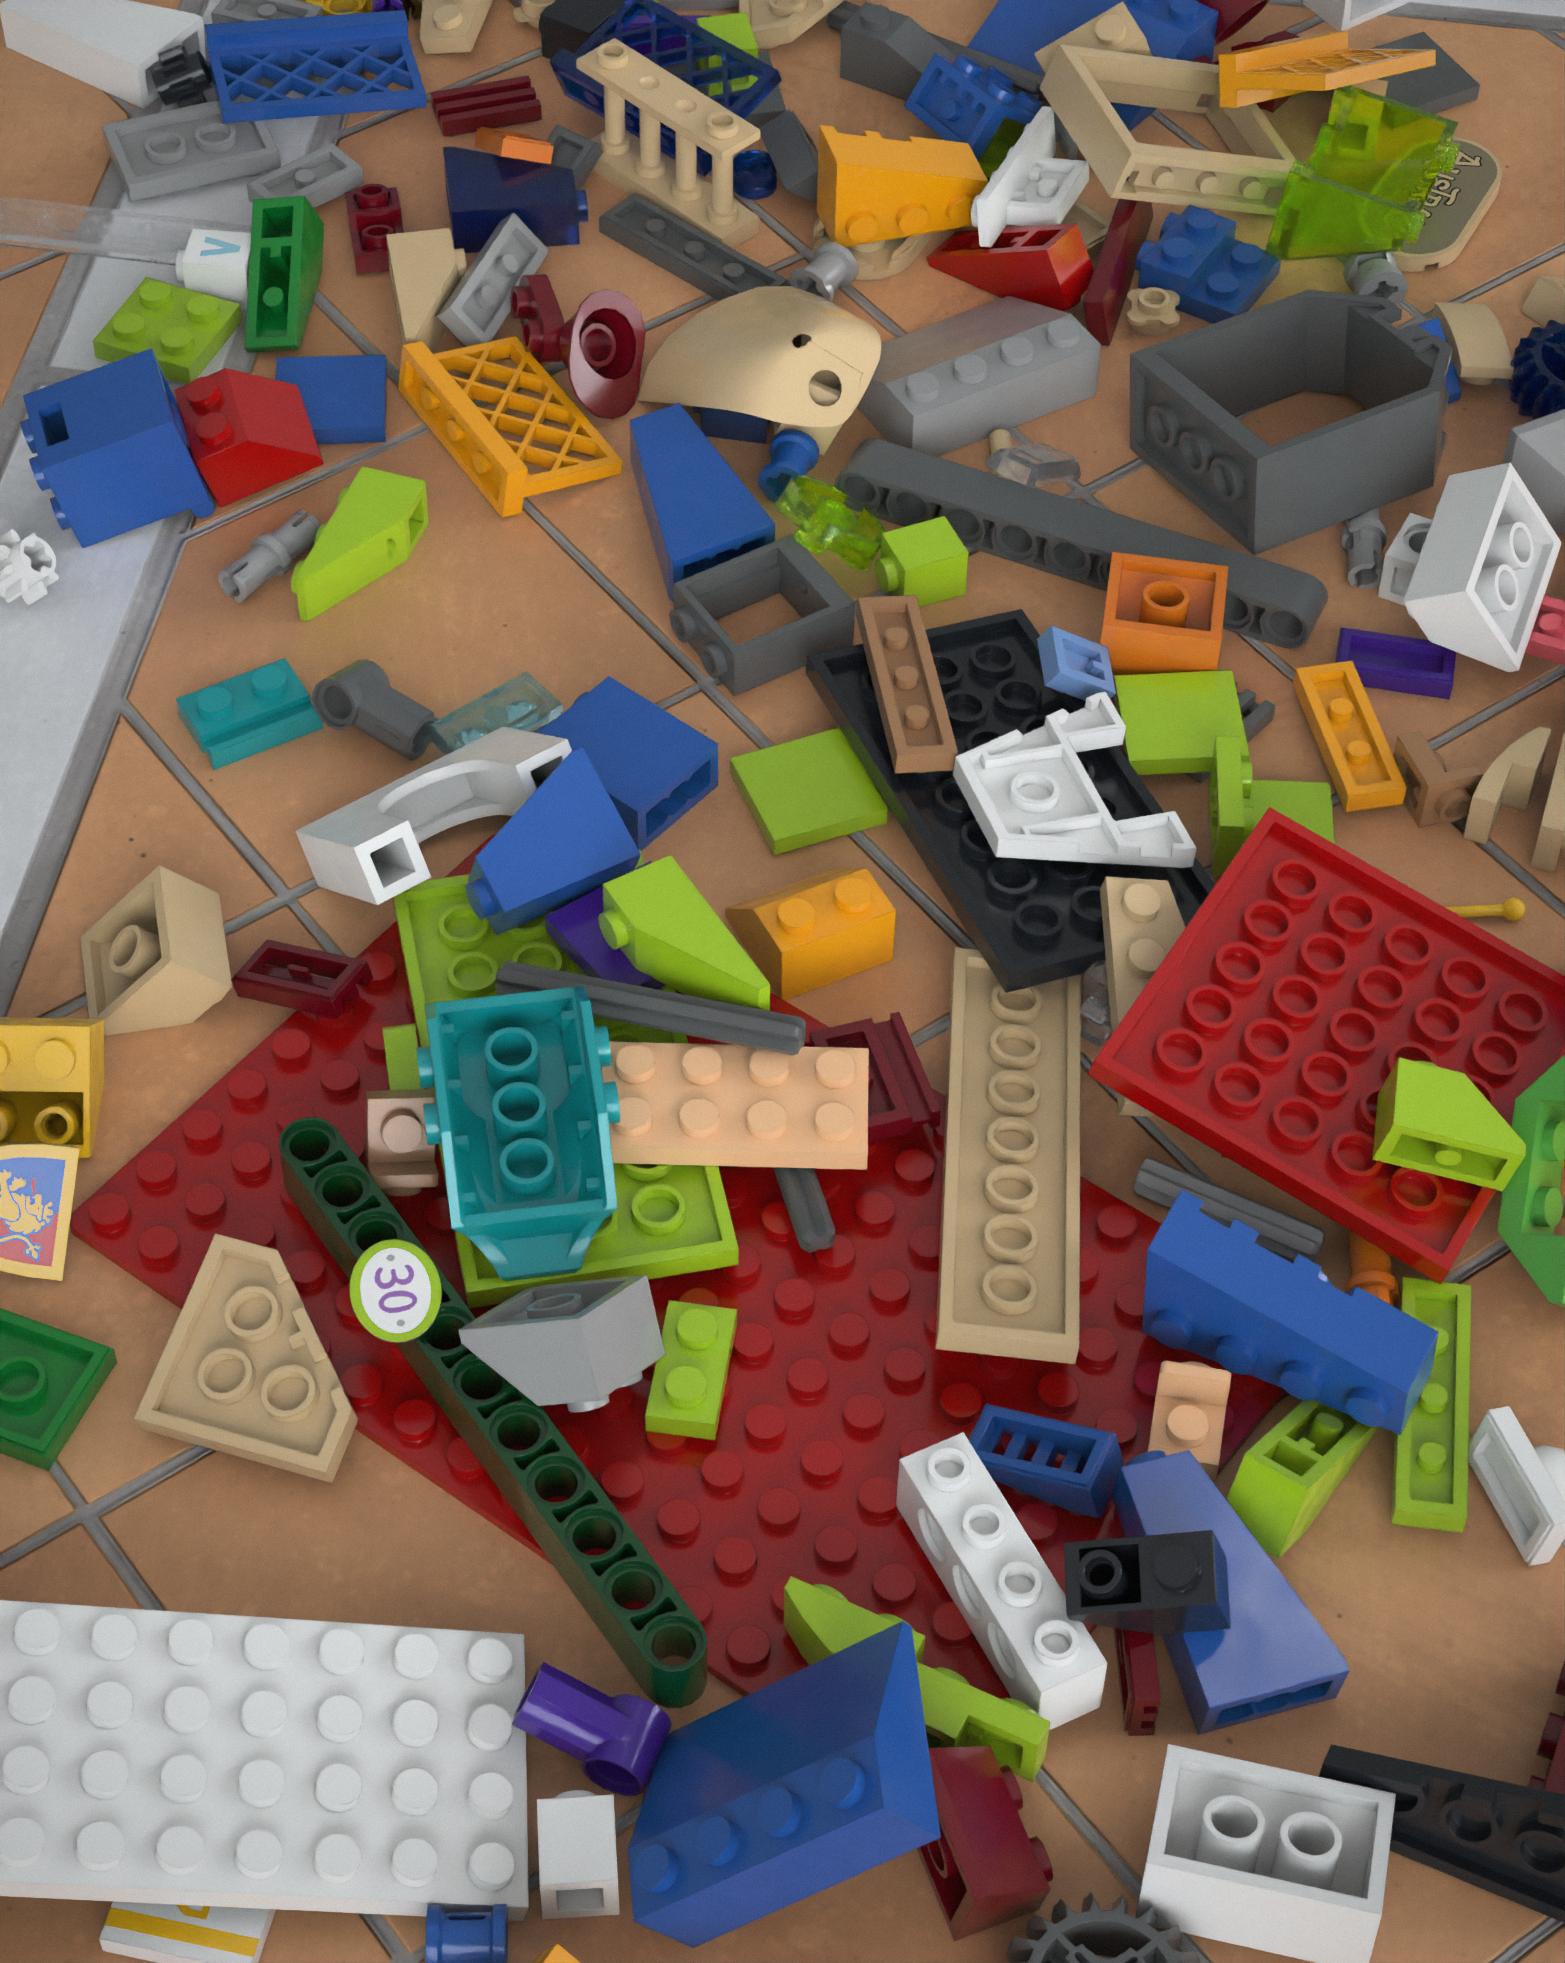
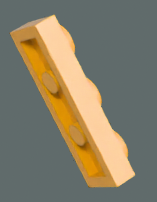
[1293,661,1407,812]

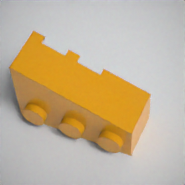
[817,124,988,247]

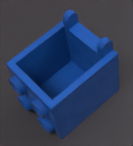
[20,348,215,548]

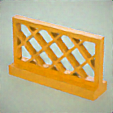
[1218,30,1436,108]
[398,336,623,518]

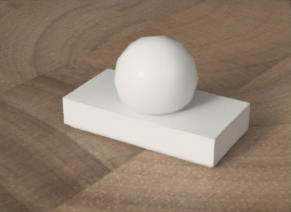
[1468,1406,1565,1566]

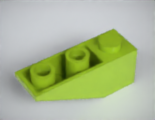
[291,466,429,622]

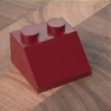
[917,1746,1053,1941]

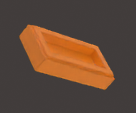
[475,127,554,164]

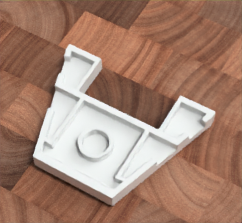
[953,692,1196,868]

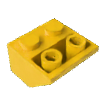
[0,1017,104,1158]

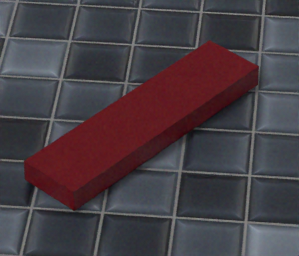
[1083,176,1153,346]

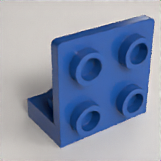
[904,52,1045,162]

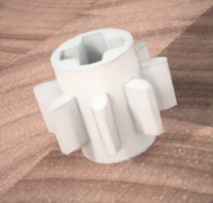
[0,529,59,605]

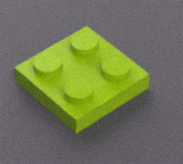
[93,277,243,384]

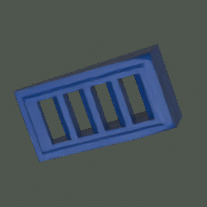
[969,1404,1124,1518]

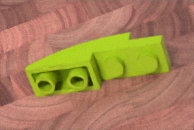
[784,1576,1050,1782]

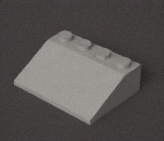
[857,296,1101,457]

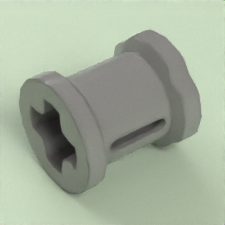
[790,242,858,302]

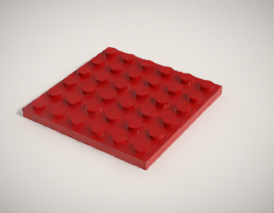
[1088,807,1565,1285]

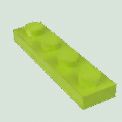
[1391,1277,1471,1533]

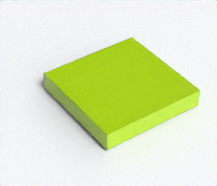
[1114,670,1250,775]
[730,727,888,856]

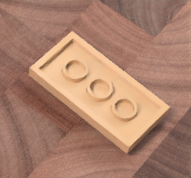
[602,1041,869,1170]

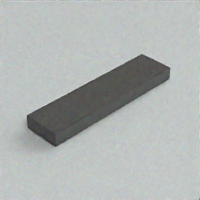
[599,193,790,301]

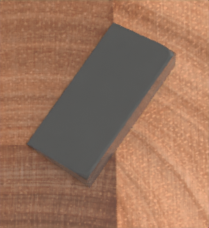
[759,109,818,202]

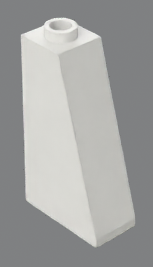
[0,0,206,109]

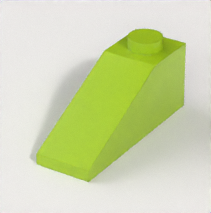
[598,855,770,1011]
[1226,1400,1380,1559]

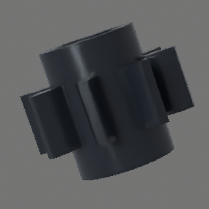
[151,45,214,108]

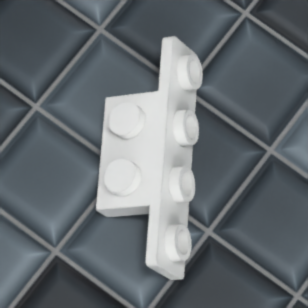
[971,106,1089,248]

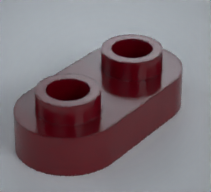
[510,274,564,363]

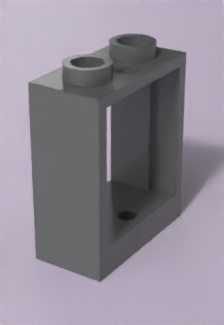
[669,534,855,696]

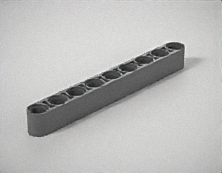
[834,438,1328,649]

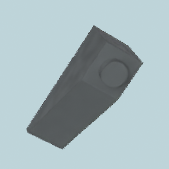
[840,2,957,101]

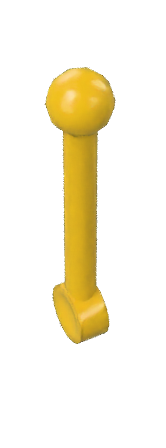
[1445,897,1526,921]

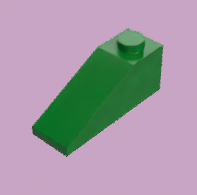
[244,196,324,353]

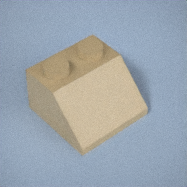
[81,865,232,1036]

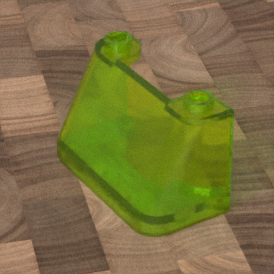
[1265,85,1461,262]

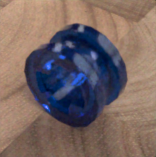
[733,150,777,200]

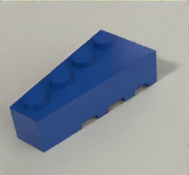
[1142,1189,1438,1435]

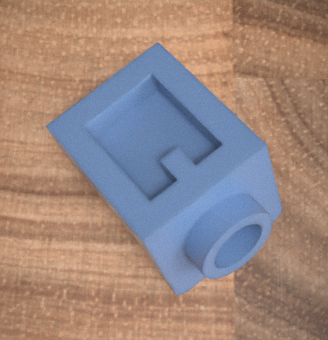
[1037,625,1116,701]

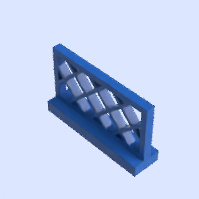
[204,10,426,123]

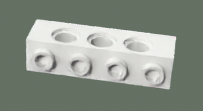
[896,1432,1107,1730]

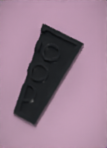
[1319,1744,1565,1923]

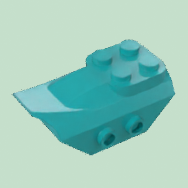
[416,986,620,1281]

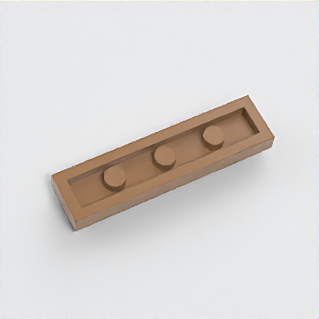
[856,595,958,773]

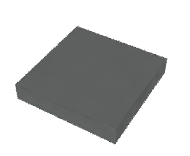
[1370,31,1480,127]

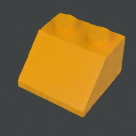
[725,868,896,1001]

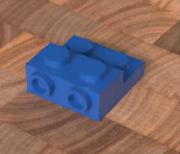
[1135,205,1281,324]

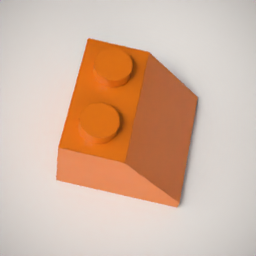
[1100,552,1229,679]

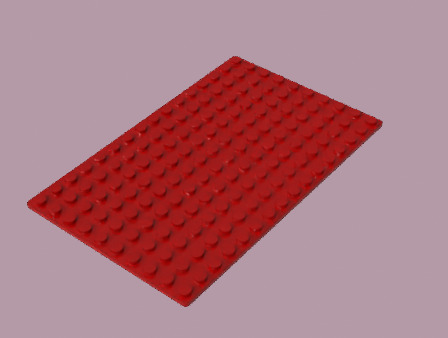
[69,834,1286,1699]

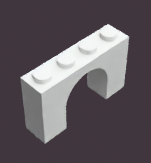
[295,727,572,905]

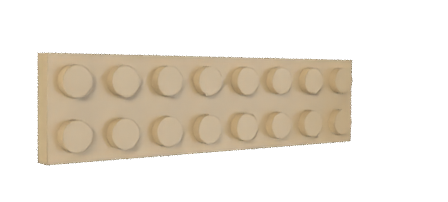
[935,947,1081,1364]

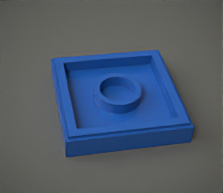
[276,355,387,444]

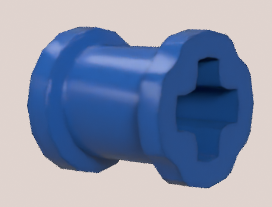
[758,429,819,505]
[425,1904,508,1963]

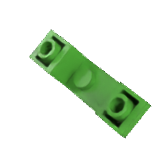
[1497,1055,1565,1309]

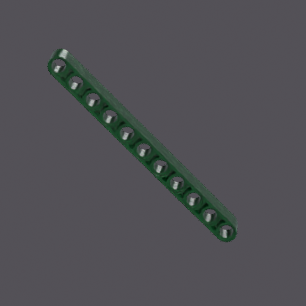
[278,1117,707,1708]

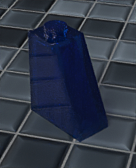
[443,146,588,253]

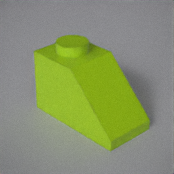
[1372,1057,1526,1191]

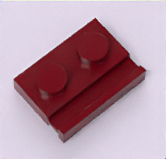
[809,1012,941,1143]

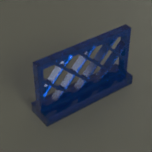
[549,0,782,177]

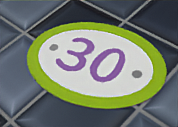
[350,1239,442,1343]

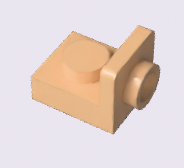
[1148,1361,1232,1481]

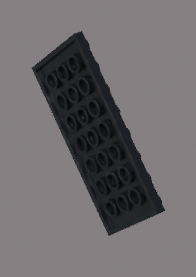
[806,609,1215,993]

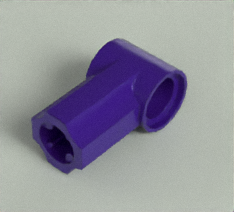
[512,1662,672,1796]

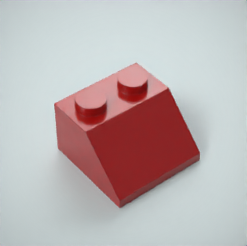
[174,368,324,507]

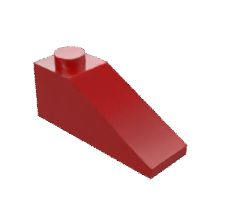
[926,223,1094,311]

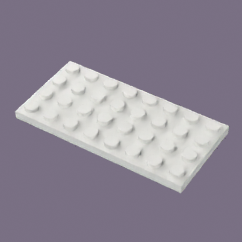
[0,1600,529,1921]

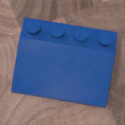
[967,0,1219,132]
[628,1621,941,1948]

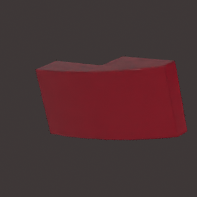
[345,184,404,274]

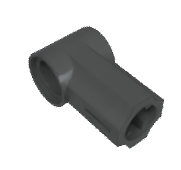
[312,659,440,761]

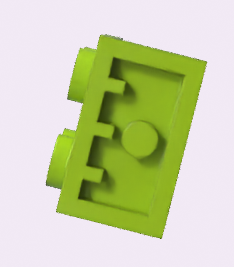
[1208,736,1335,876]

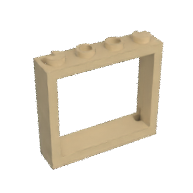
[1040,44,1306,217]

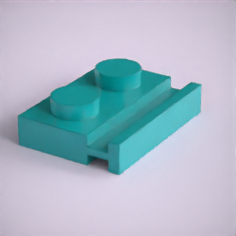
[176,658,323,770]

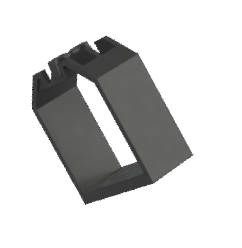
[1130,290,1452,555]

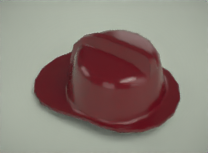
[559,289,646,420]

